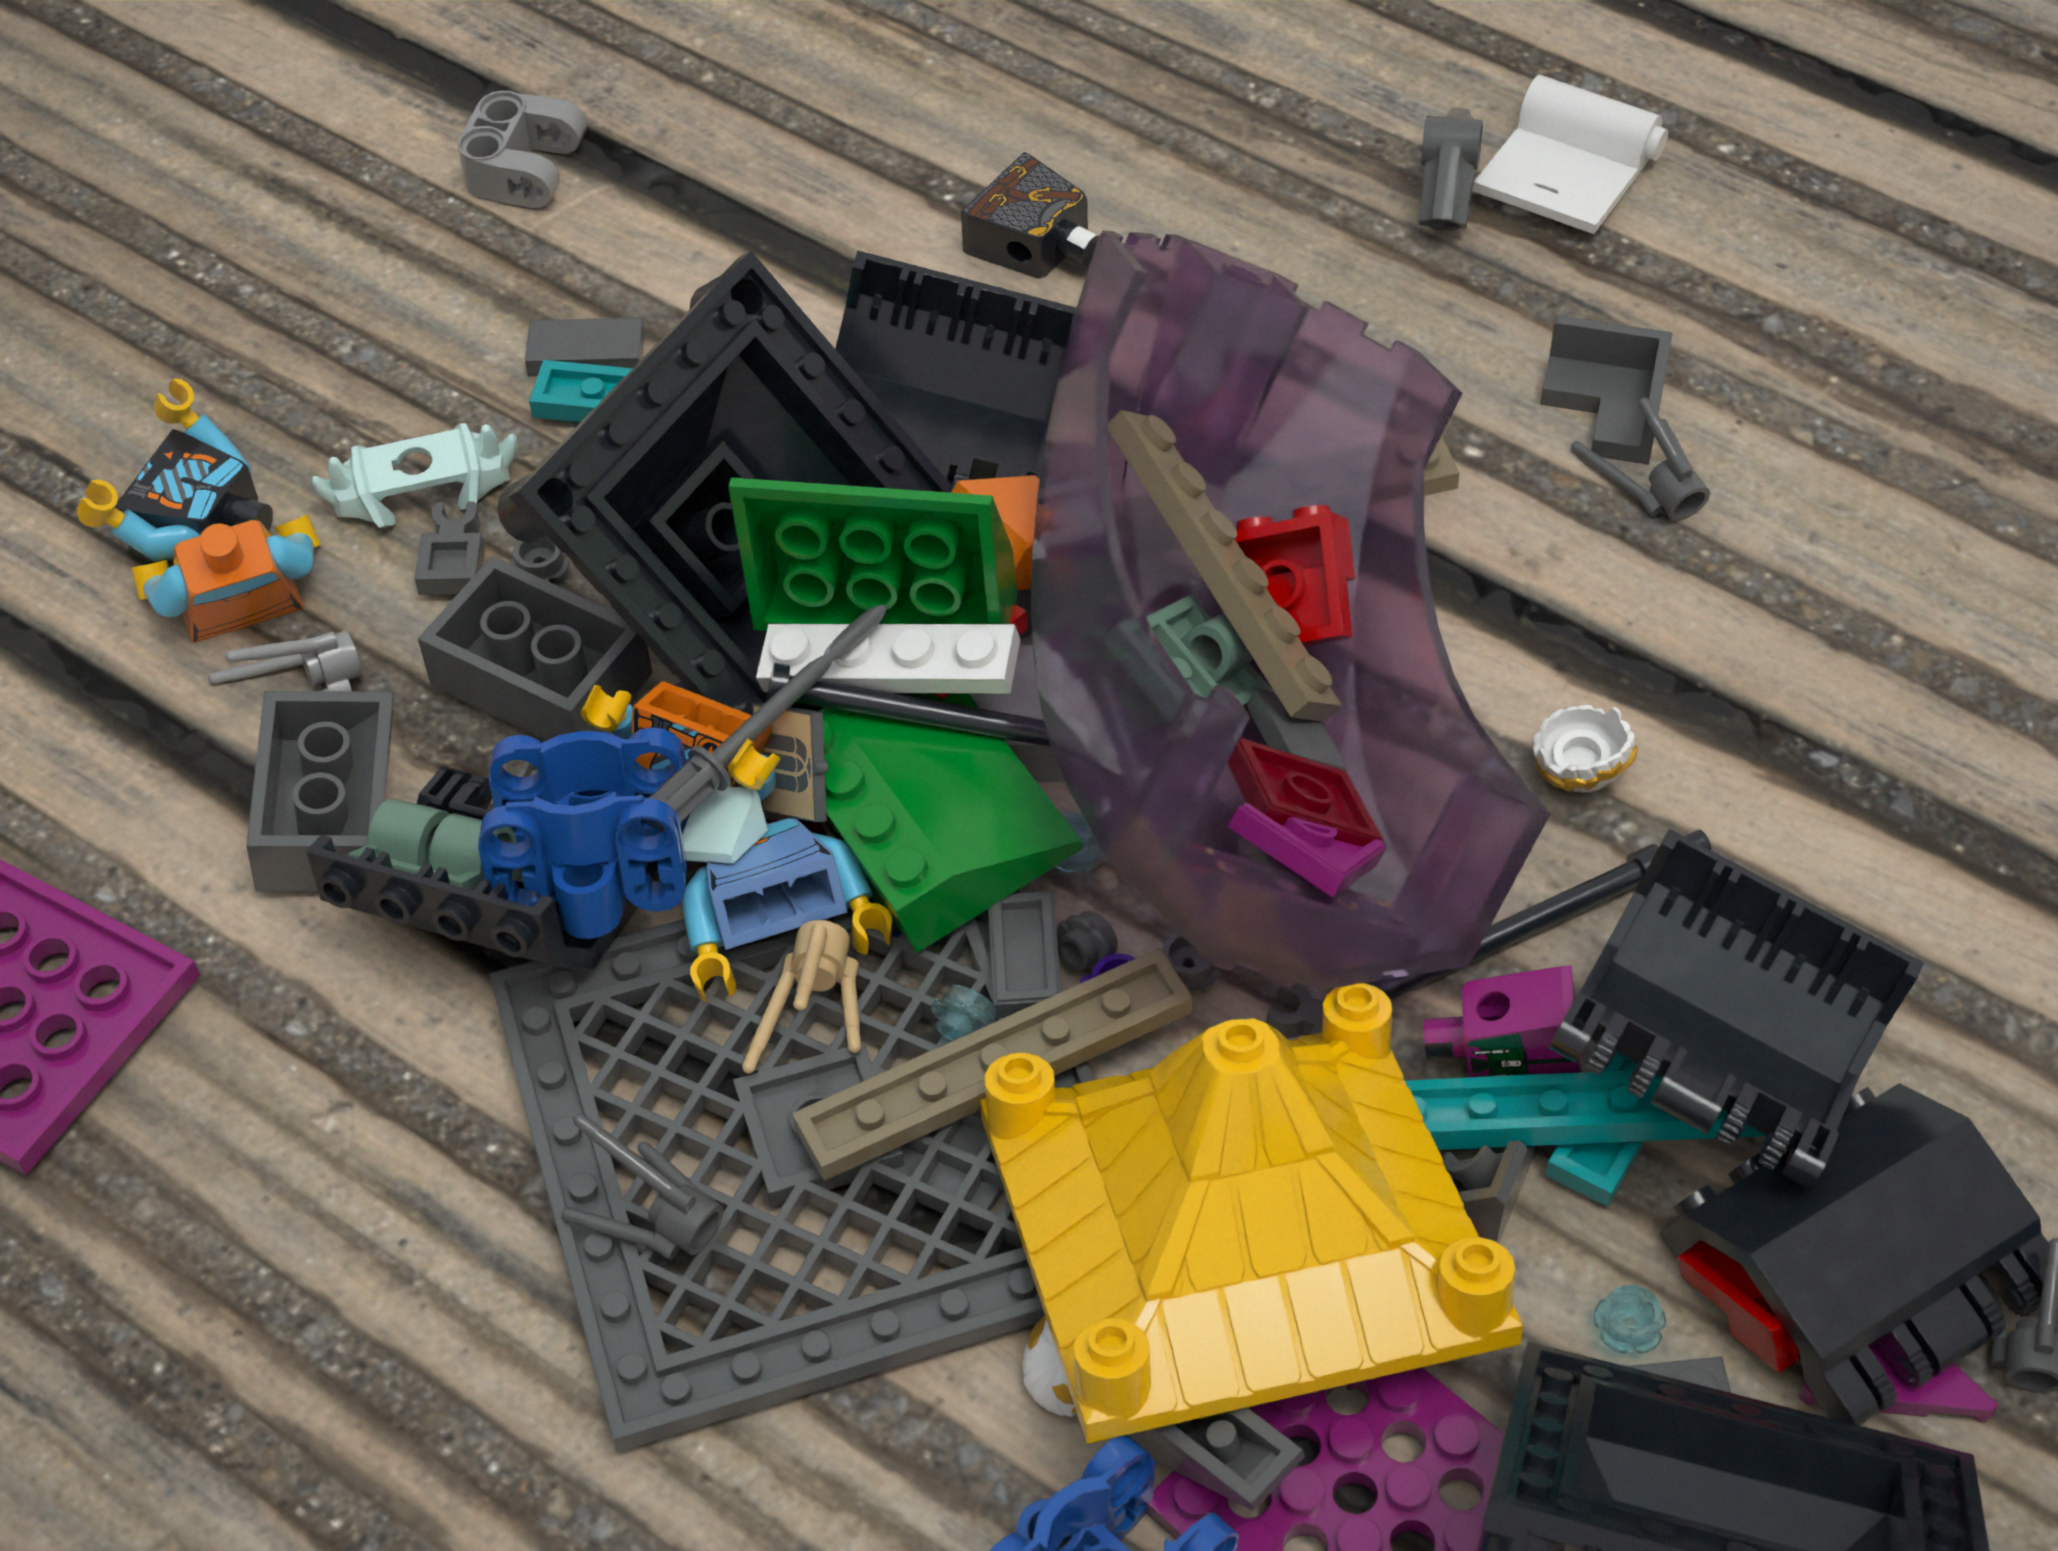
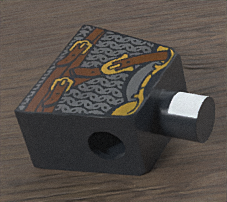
[961,152,1102,278]

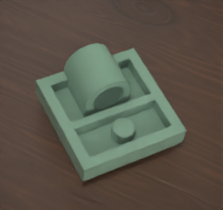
[1110,594,1271,741]

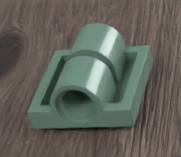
[348,798,522,891]

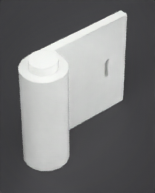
[1472,74,1668,234]

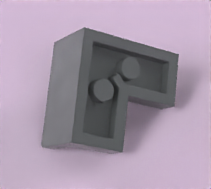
[1540,315,1673,465]

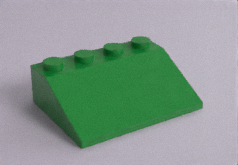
[728,478,1017,631]
[818,693,1084,954]

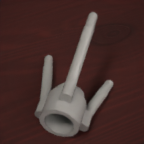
[208,630,362,692]

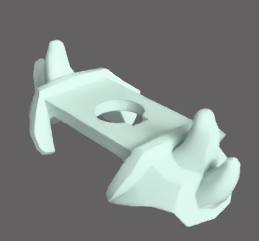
[310,423,518,528]

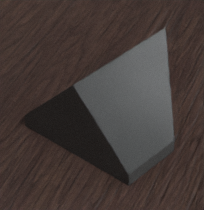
[1443,1140,1538,1244]

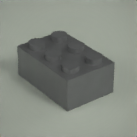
[418,556,653,741]

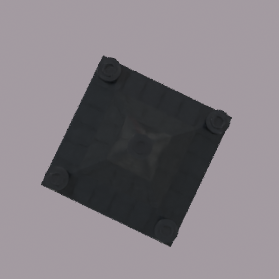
[497,250,953,715]
[1477,1341,1990,1551]

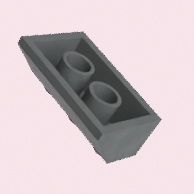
[246,691,394,891]

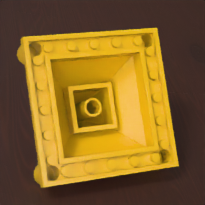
[980,982,1523,1444]

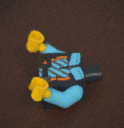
[77,379,273,562]

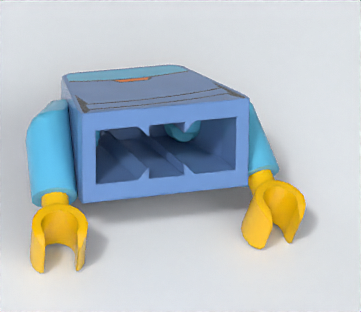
[681,818,892,1002]

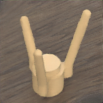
[742,920,861,1074]

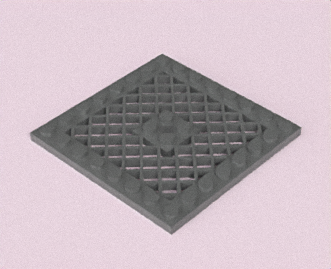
[489,889,1094,1452]

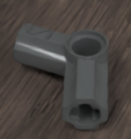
[1419,108,1483,231]

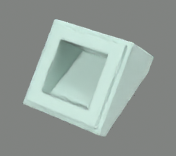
[682,786,768,865]

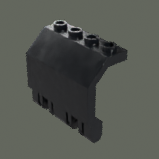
[835,250,1086,488]
[306,766,658,969]
[1549,828,1924,1191]
[1659,1083,2049,1426]

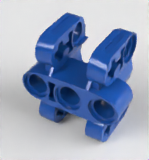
[478,728,690,939]
[990,1435,1239,1551]

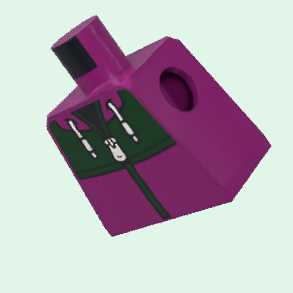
[1424,965,1582,1077]

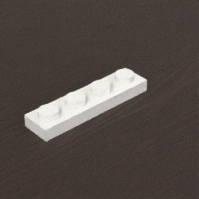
[756,624,1020,694]

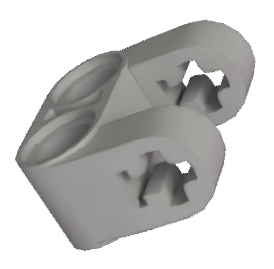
[457,90,588,208]

